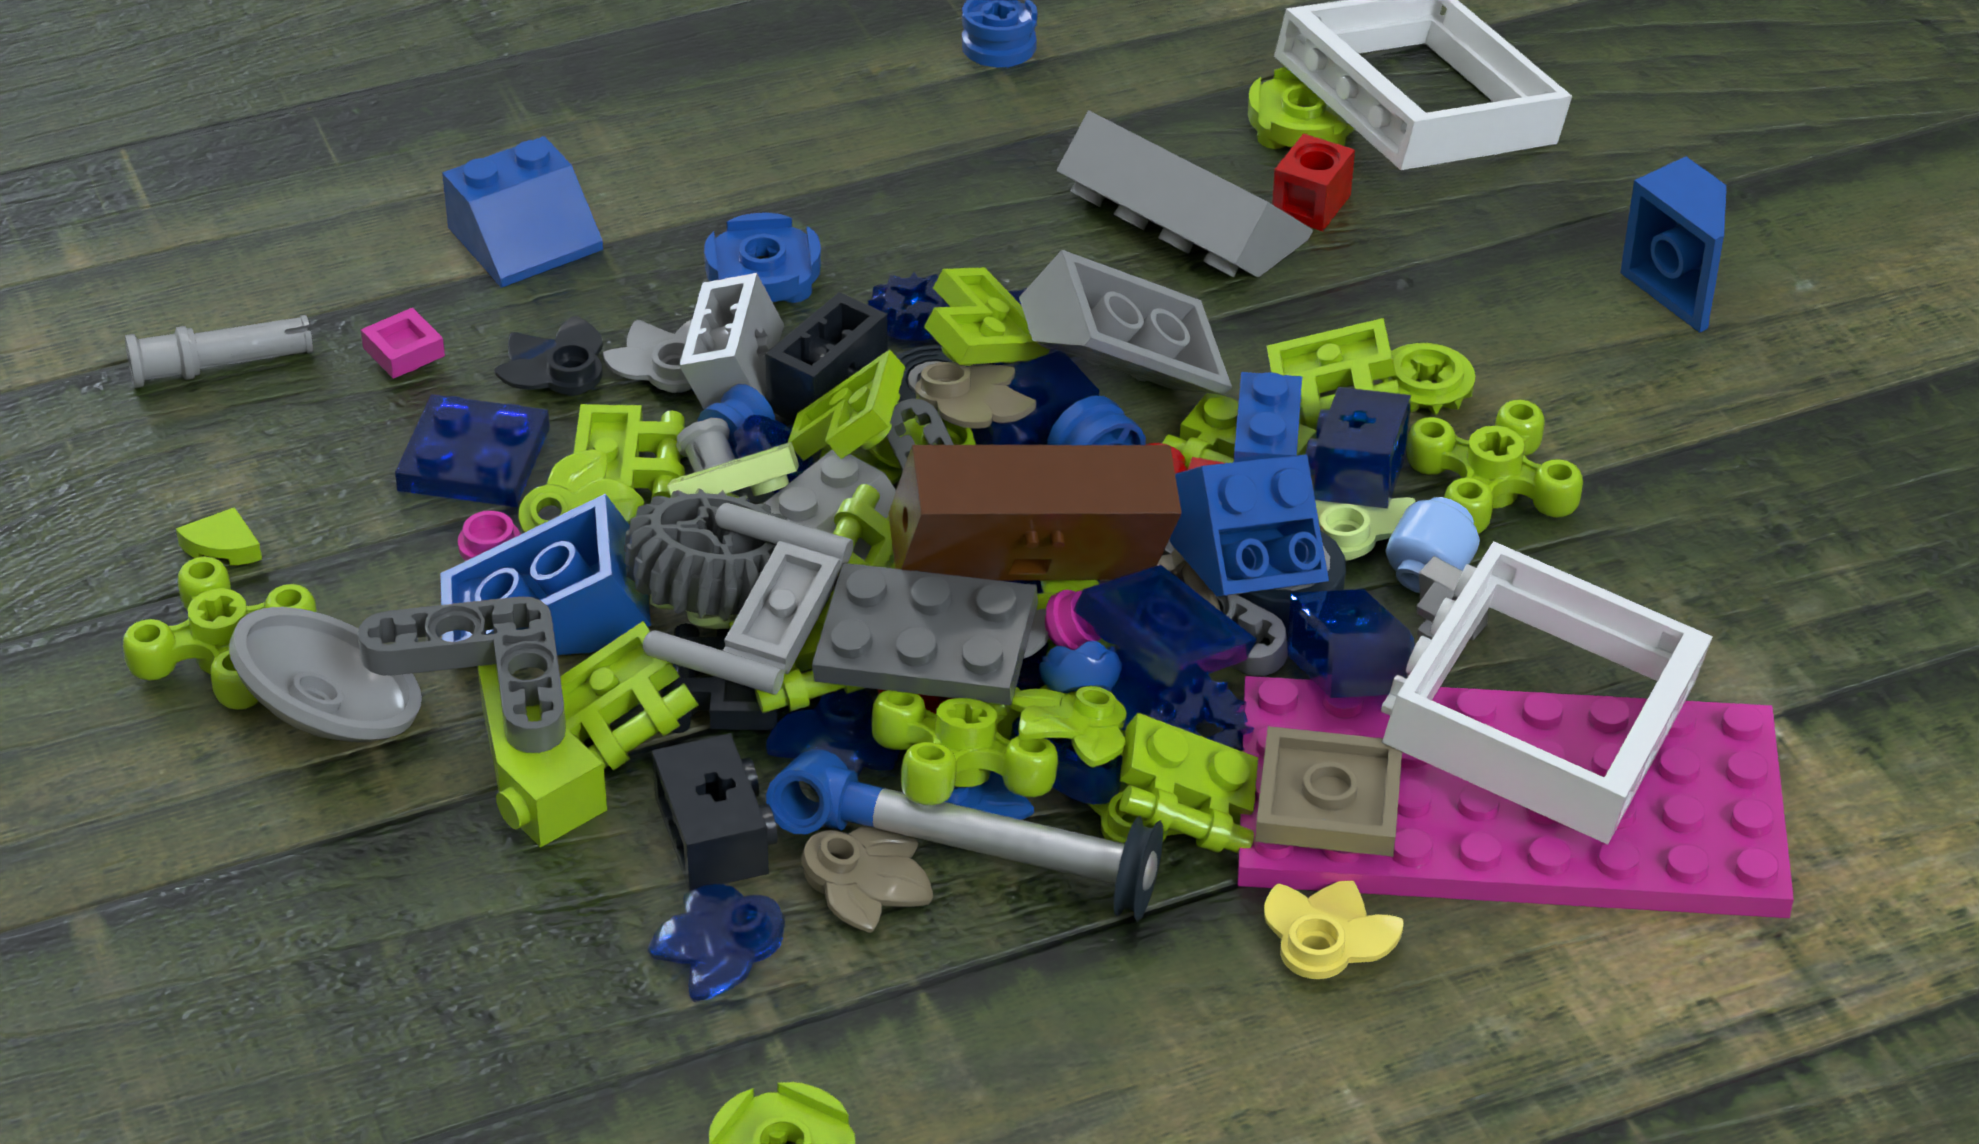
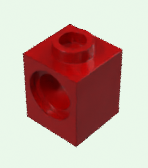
[1272,133,1355,231]

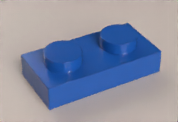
[1234,372,1302,462]

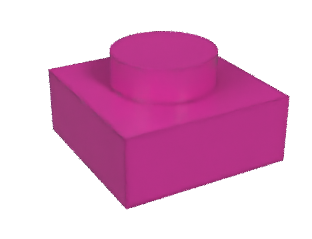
[361,308,445,379]

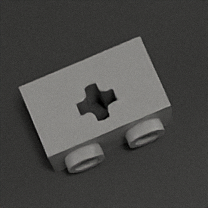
[679,273,784,409]

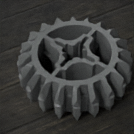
[624,488,787,621]

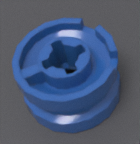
[962,0,1037,68]
[1047,396,1146,445]

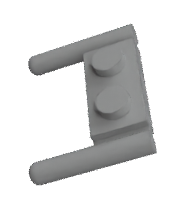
[643,503,853,695]

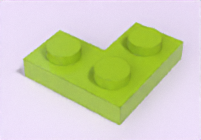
[924,267,1050,366]
[788,349,905,461]

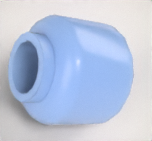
[1386,497,1480,593]

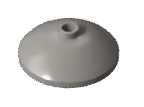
[229,607,422,742]

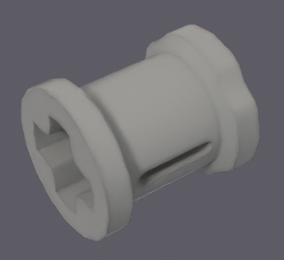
[676,418,740,493]

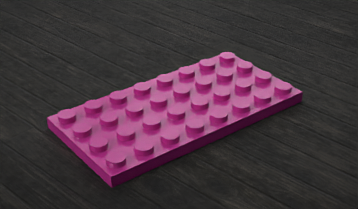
[1238,676,1794,918]

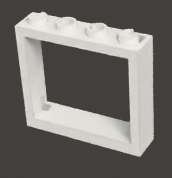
[1274,0,1572,170]
[1381,541,1713,845]

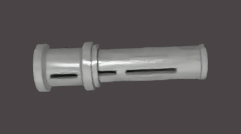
[125,315,313,388]

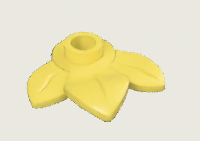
[1264,881,1404,979]

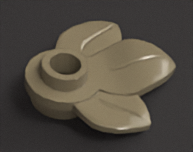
[915,362,1036,428]
[801,826,933,933]

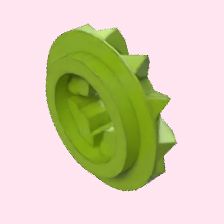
[1379,343,1475,415]

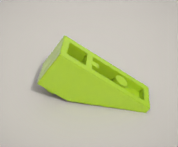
[478,664,607,847]

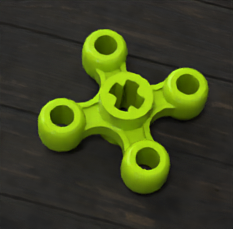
[1406,399,1583,534]
[123,556,317,710]
[871,687,1058,805]

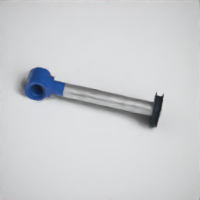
[766,749,1163,921]

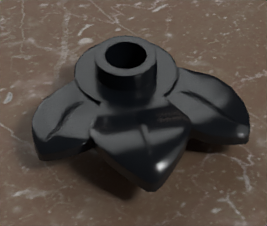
[494,316,603,396]

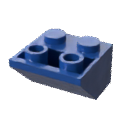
[1169,454,1329,597]

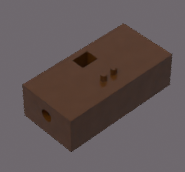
[888,445,1182,581]

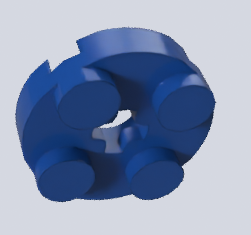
[704,213,821,303]

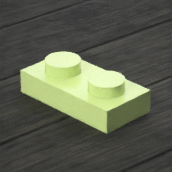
[667,442,799,496]

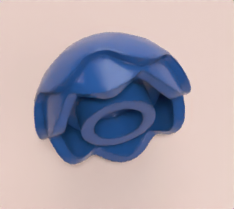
[1039,641,1122,694]

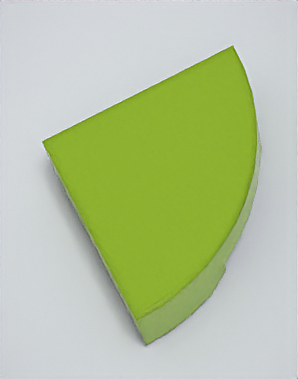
[176,507,262,565]

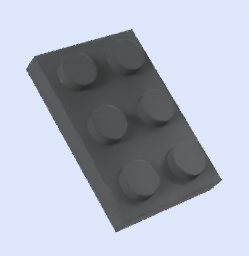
[812,563,1038,705]

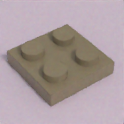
[1255,726,1402,857]

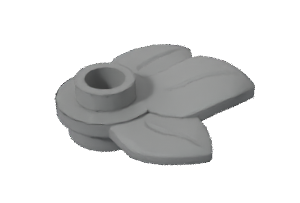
[603,319,692,393]

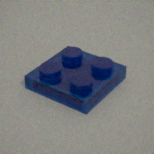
[395,394,550,507]
[1074,565,1257,688]

